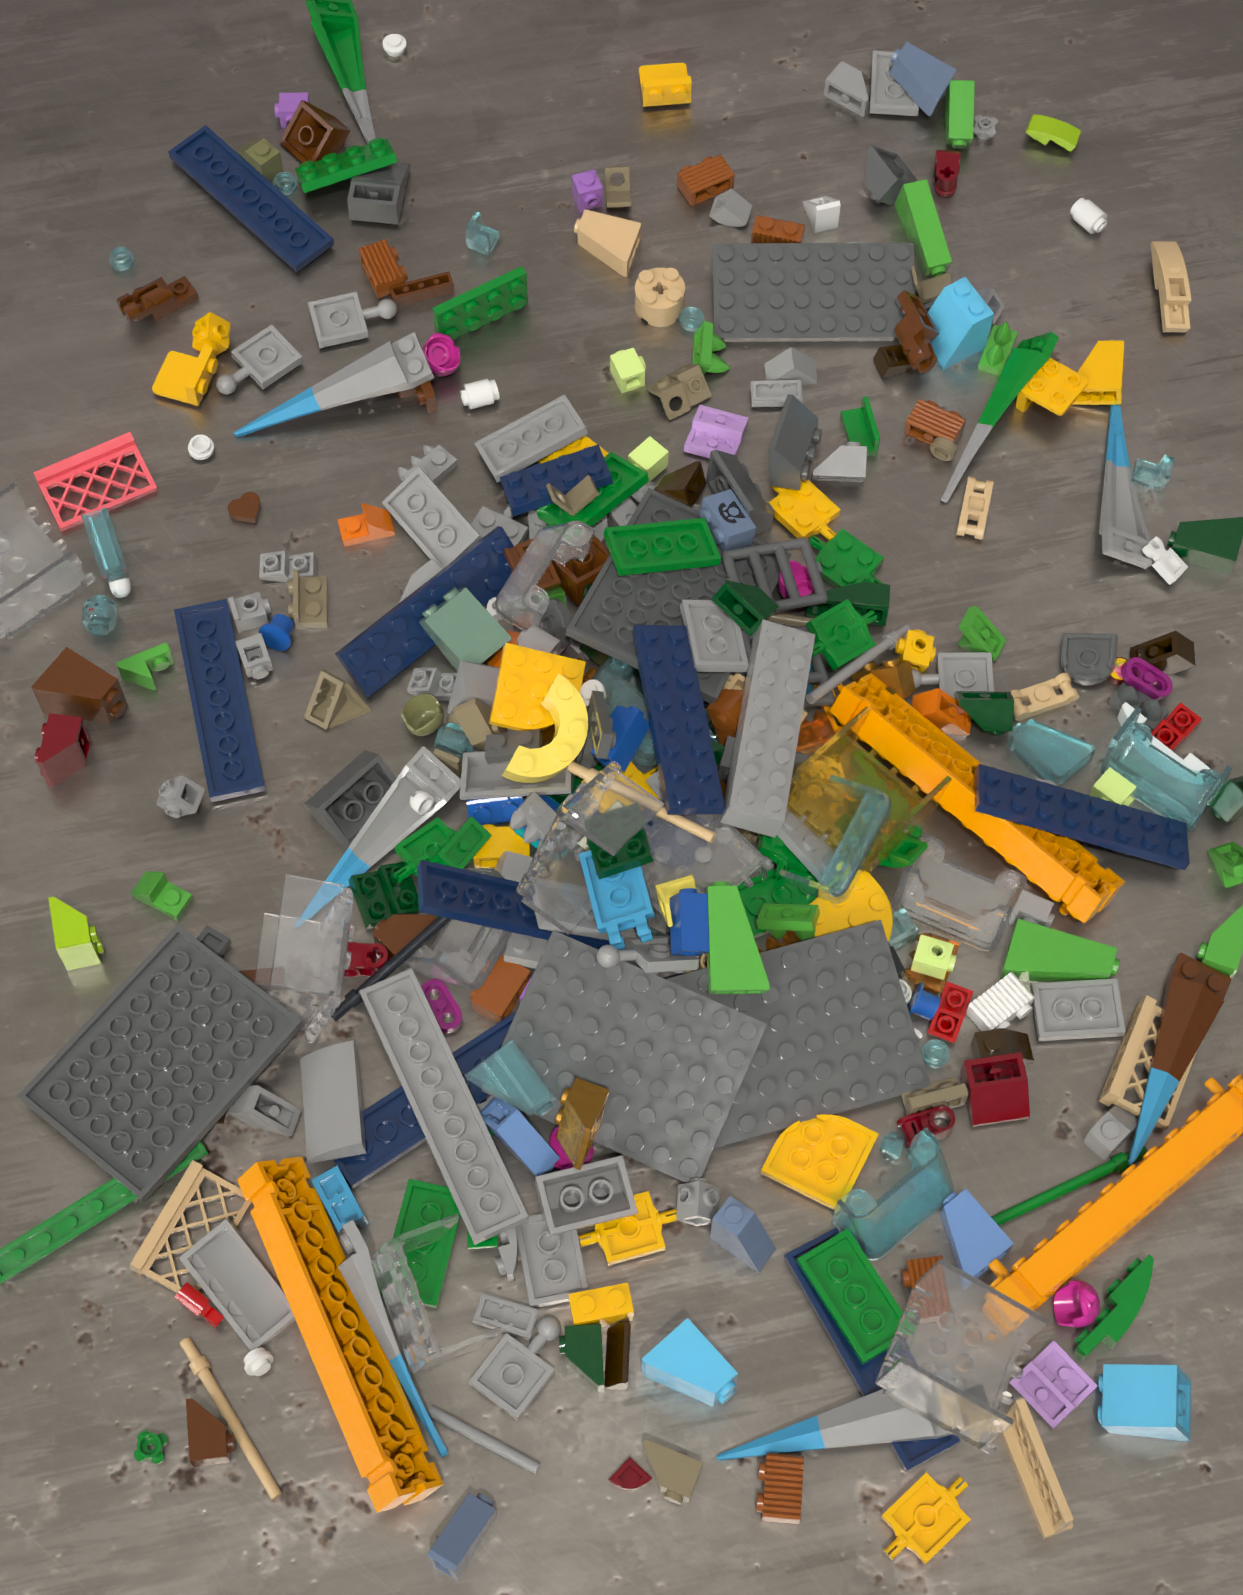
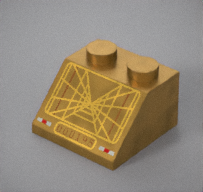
[555,1077,610,1170]

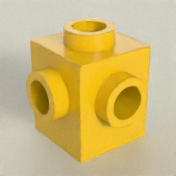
[192,312,231,356]
[895,629,936,674]

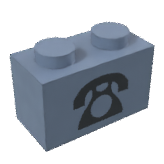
[699,489,757,552]

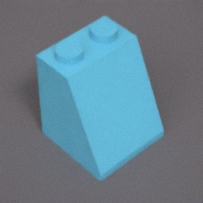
[928,277,994,370]
[641,1318,738,1407]
[1098,1364,1191,1441]

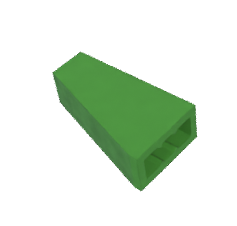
[894,179,952,277]
[705,881,770,995]
[1000,919,1120,982]

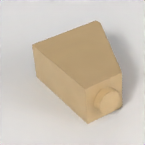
[574,209,642,277]

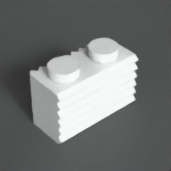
[966,972,1035,1031]

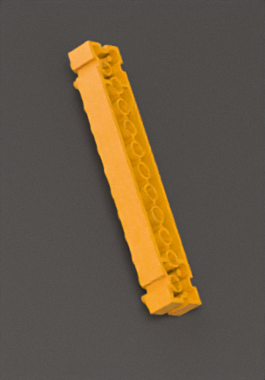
[829,673,1125,923]
[982,1074,1243,1334]
[237,1156,444,1513]

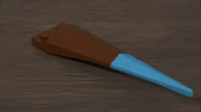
[1128,953,1232,1165]

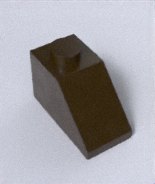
[655,461,707,508]
[1130,630,1196,674]
[971,1028,1034,1064]

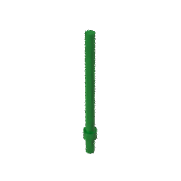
[991,1146,1148,1226]

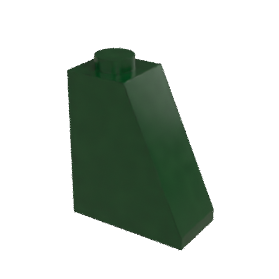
[1167,517,1243,575]

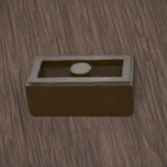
[604,1322,631,1390]

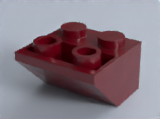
[35,713,92,787]
[960,1052,1030,1127]

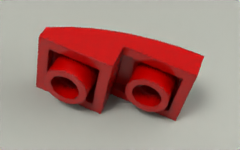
[1150,702,1202,751]
[927,981,974,1044]

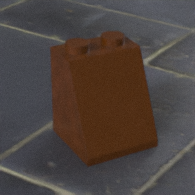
[32,647,127,724]

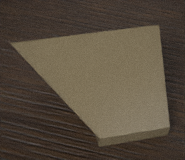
[304,669,373,730]

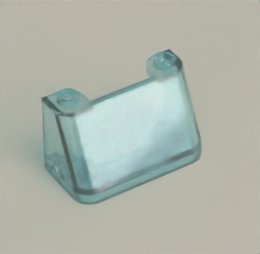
[832,1127,954,1261]

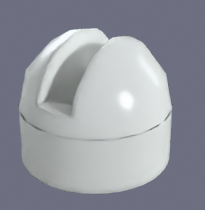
[108,578,131,598]
[410,790,434,815]

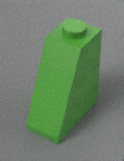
[944,80,975,149]

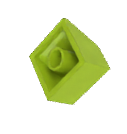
[48,897,104,971]

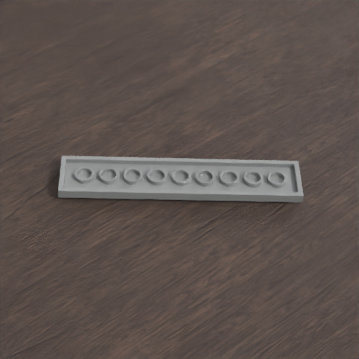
[359,968,529,1245]

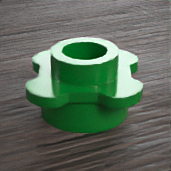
[134,1431,168,1464]

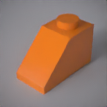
[912,688,972,736]

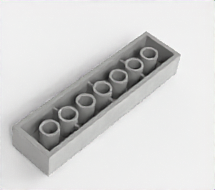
[720,620,815,838]

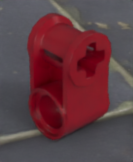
[934,150,961,197]
[335,941,390,977]
[896,1105,956,1151]

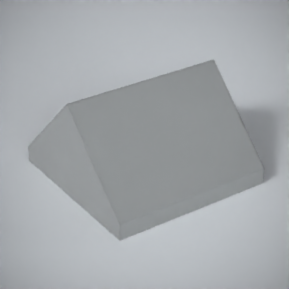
[447,660,500,715]

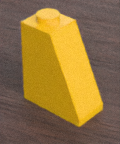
[1072,340,1125,405]

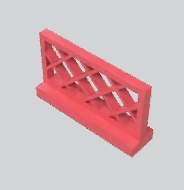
[33,432,158,532]

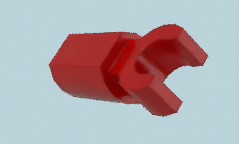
[174,1282,224,1328]

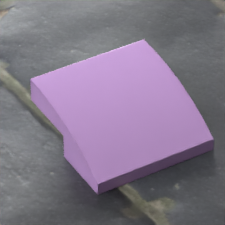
[683,405,749,459]
[1009,1340,1098,1429]

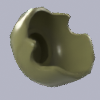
[401,693,444,736]

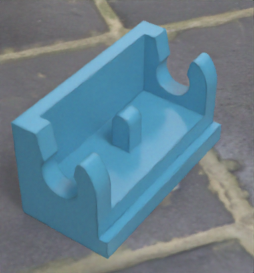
[311,1166,370,1232]

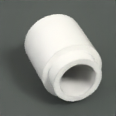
[1070,198,1107,234]
[460,379,500,410]

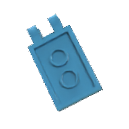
[579,850,656,950]

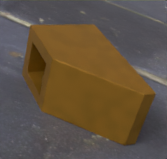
[851,658,916,699]

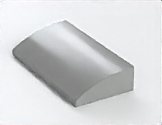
[460,751,575,800]
[300,1040,367,1164]
[179,1219,296,1351]

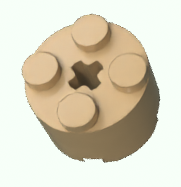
[635,267,685,327]

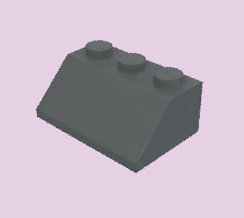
[769,394,822,490]
[706,449,774,536]
[304,750,396,849]

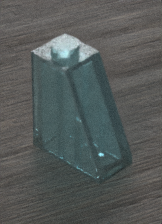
[81,508,128,581]
[1007,719,1096,786]
[464,1040,556,1117]

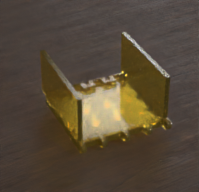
[787,706,952,873]

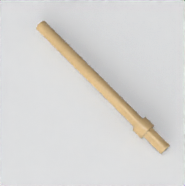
[567,761,717,843]
[180,1337,282,1500]

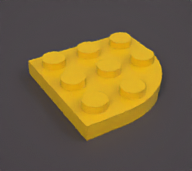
[489,643,586,731]
[809,863,893,942]
[760,1114,879,1213]

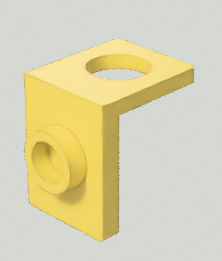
[655,875,696,927]

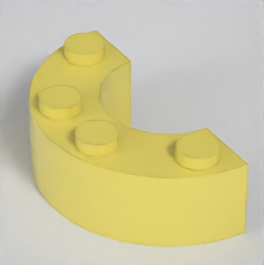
[502,673,588,783]

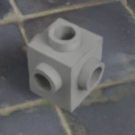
[156,776,205,818]
[676,1178,720,1227]

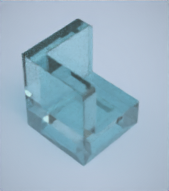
[465,211,500,256]
[1131,455,1174,492]
[888,908,919,952]

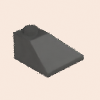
[865,145,918,205]

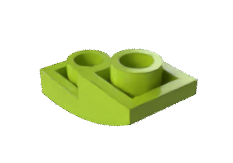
[1025,114,1081,152]

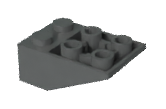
[347,162,410,225]

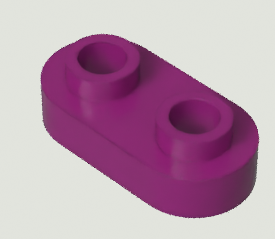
[1121,657,1173,700]
[421,979,463,1033]

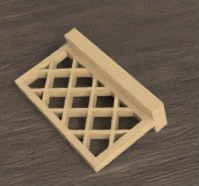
[1099,995,1197,1130]
[130,1160,252,1293]
[995,1398,1074,1539]

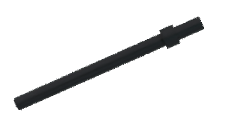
[329,916,452,1022]

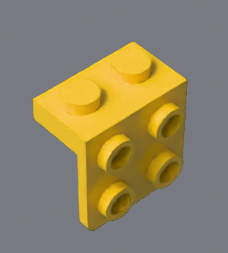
[639,63,692,107]
[152,345,218,406]
[1016,358,1088,416]

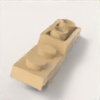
[1151,241,1192,332]

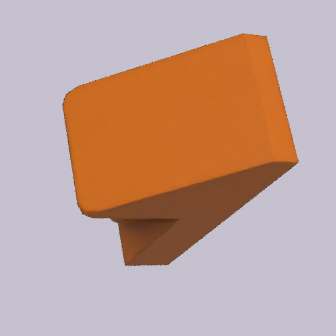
[337,503,395,547]

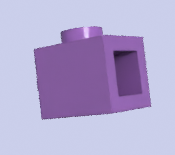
[275,92,310,128]
[571,169,603,213]

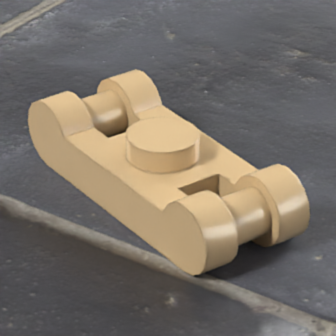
[956,476,994,540]
[1010,673,1080,721]

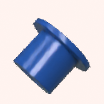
[258,614,295,651]
[907,982,941,1021]

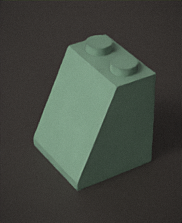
[419,587,512,672]

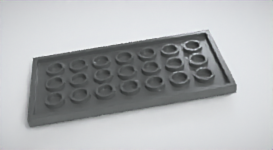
[713,243,915,342]

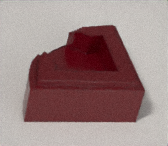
[608,1457,652,1490]

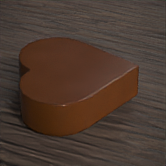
[228,492,261,524]

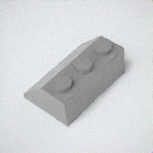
[534,1155,638,1236]

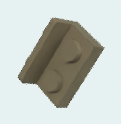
[288,570,328,629]
[901,1077,968,1115]

